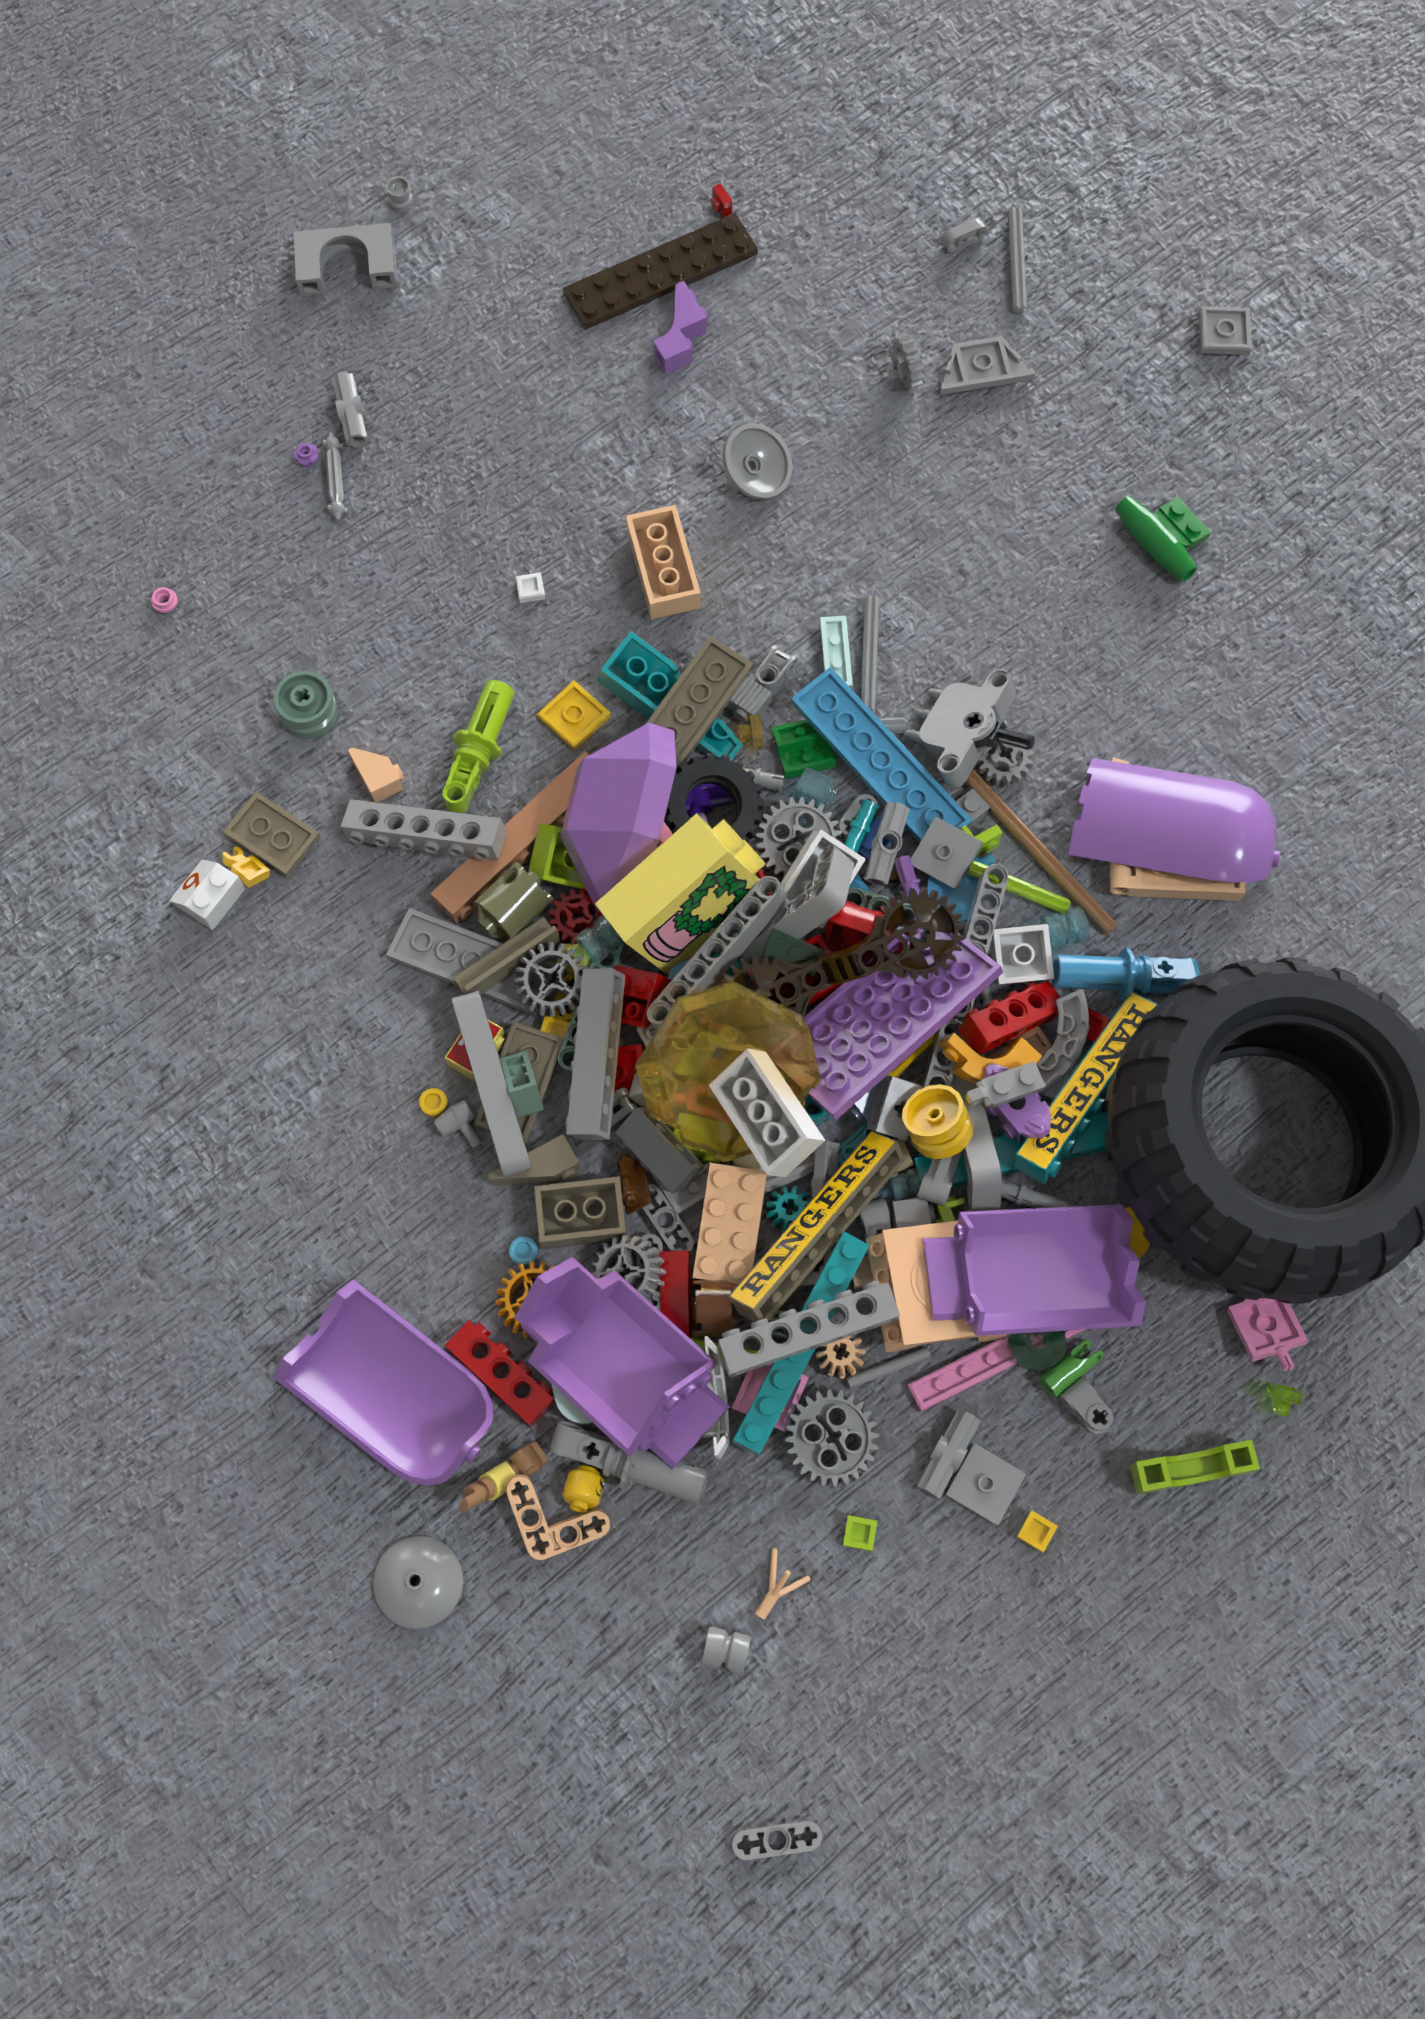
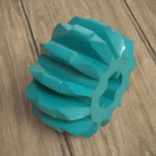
[766,1186,810,1233]

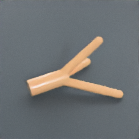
[755,1548,810,1620]

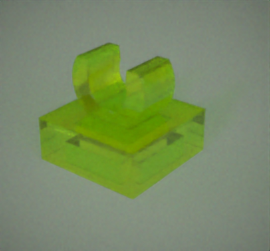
[1266,1382,1303,1417]

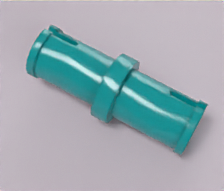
[844,799,879,853]

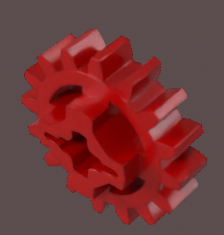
[549,888,607,947]

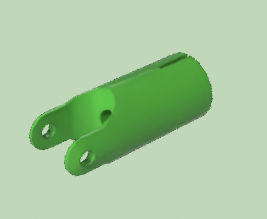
[1039,1339,1104,1398]

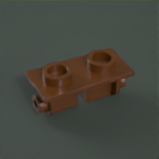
[617,1154,651,1215]

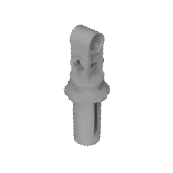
[549,1421,710,1505]

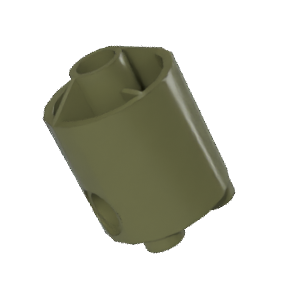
[473,862,554,941]

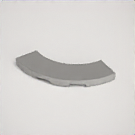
[1036,989,1089,1096]

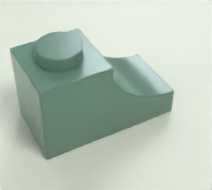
[500,1051,544,1118]

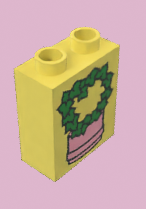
[595,813,766,975]

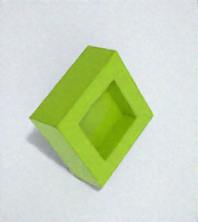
[843,1515,877,1552]

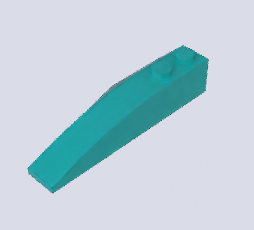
[596,631,743,761]

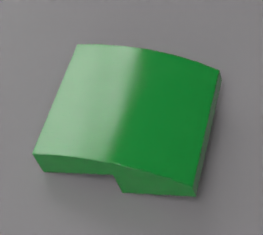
[771,719,837,779]

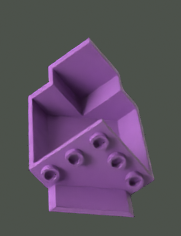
[514,1257,730,1470]

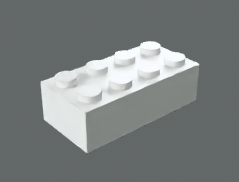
[709,1048,826,1177]

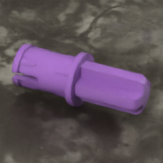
[894,855,920,904]

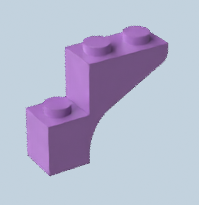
[653,281,708,374]

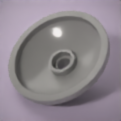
[723,423,792,499]
[373,1536,464,1629]

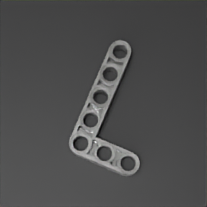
[739,845,854,964]
[950,1079,1002,1212]

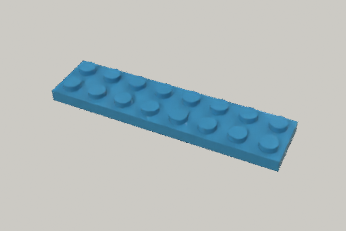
[790,667,973,843]

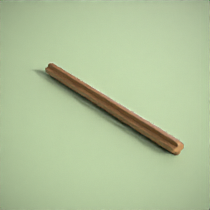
[965,769,1117,935]

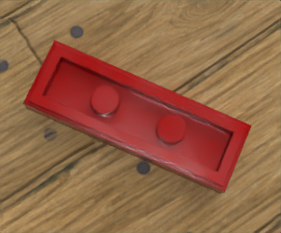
[660,1250,692,1338]

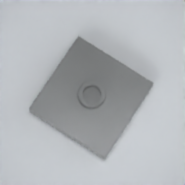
[1199,306,1252,355]
[911,816,983,890]
[945,1443,1026,1526]

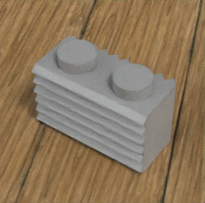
[724,676,772,725]

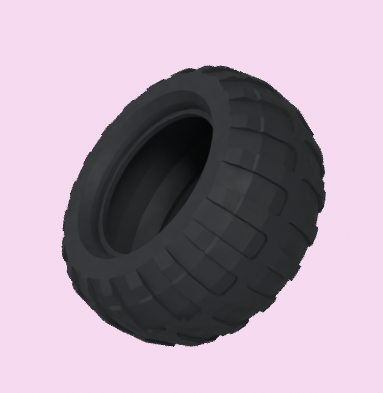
[1105,957,1425,1304]

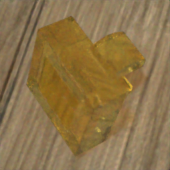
[737,714,764,751]

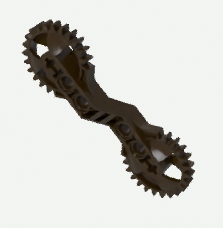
[714,887,965,1046]

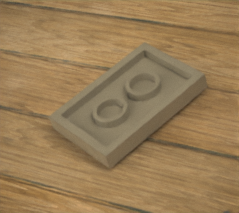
[223,791,321,877]

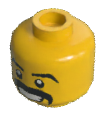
[562,1465,605,1513]

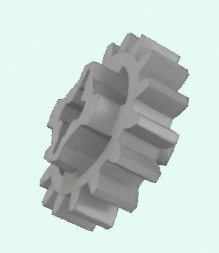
[890,333,924,390]
[976,743,1034,787]

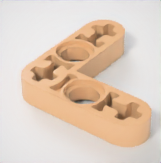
[506,1474,610,1560]

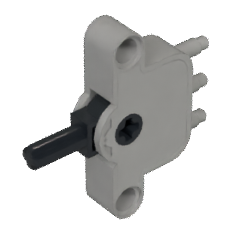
[903,669,1035,788]

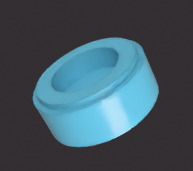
[509,1236,538,1267]

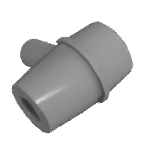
[434,1099,482,1148]

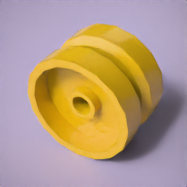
[902,1084,974,1159]

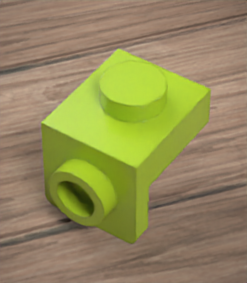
[960,824,1003,855]
[935,1196,966,1223]

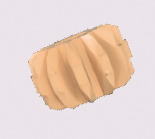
[816,1336,865,1379]

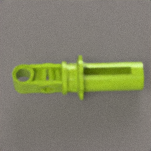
[443,680,515,814]

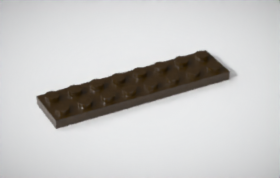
[563,213,758,330]

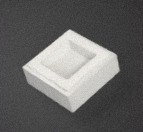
[516,572,545,603]

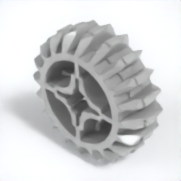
[514,942,588,1017]
[590,1235,666,1304]

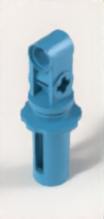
[1052,948,1201,1000]

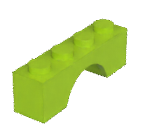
[1130,1440,1260,1495]

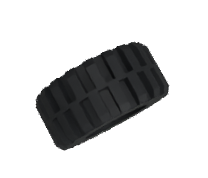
[664,753,764,843]

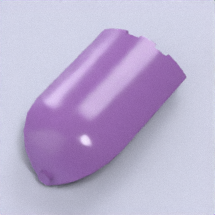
[1068,758,1280,882]
[274,1280,493,1486]

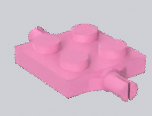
[1227,1298,1308,1371]
[732,1363,809,1433]

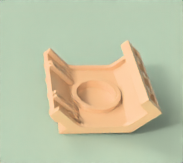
[866,1221,1009,1353]

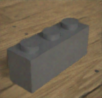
[615,1106,705,1193]

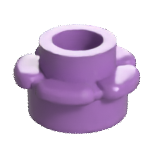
[294,443,318,467]

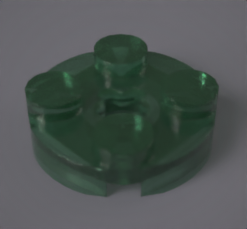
[1007,1331,1067,1372]

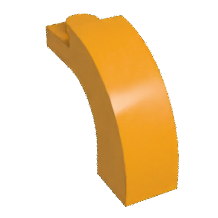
[938,1033,1042,1084]

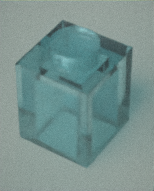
[794,767,837,812]

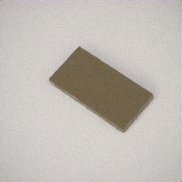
[474,1021,564,1144]

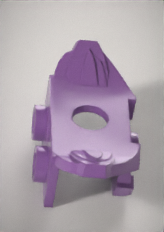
[983,1063,1051,1144]

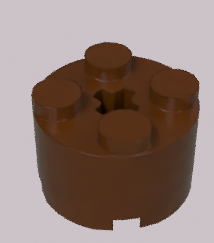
[691,1280,737,1339]

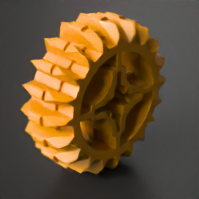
[496,1260,555,1338]

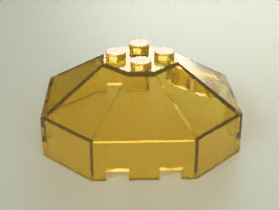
[635,981,821,1162]

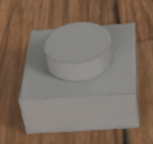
[956,788,990,827]

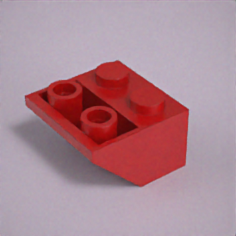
[614,965,672,1029]

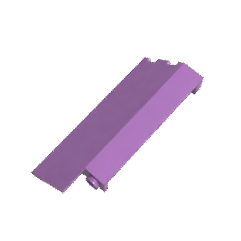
[922,1204,1146,1336]

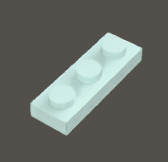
[820,616,853,689]

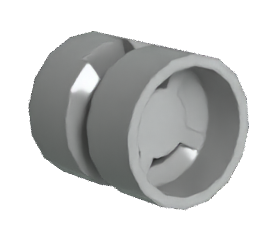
[701,1626,751,1676]

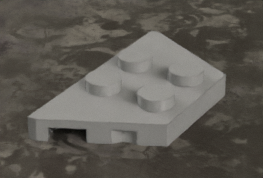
[940,336,1035,395]

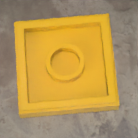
[537,680,611,751]

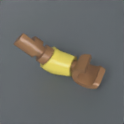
[460,1441,548,1513]

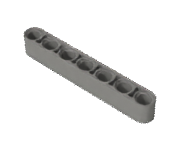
[647,876,786,1035]
[452,990,532,1177]

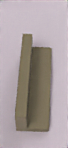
[453,917,560,995]

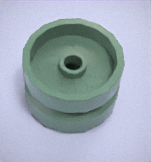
[274,671,338,739]

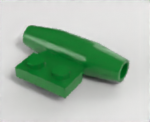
[1115,496,1211,582]

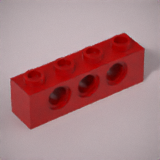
[957,980,1061,1055]
[445,1320,555,1428]

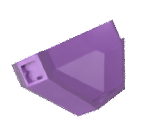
[560,723,676,912]

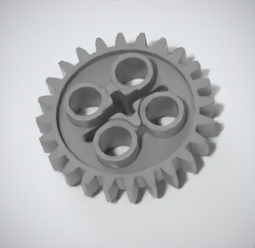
[755,797,843,879]
[783,1389,879,1487]

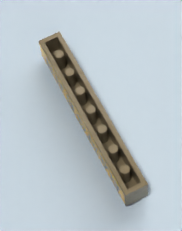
[729,1130,905,1322]

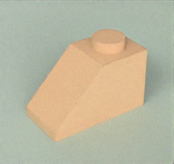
[348,748,404,803]

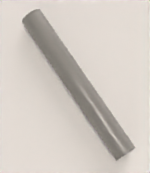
[846,1346,931,1389]

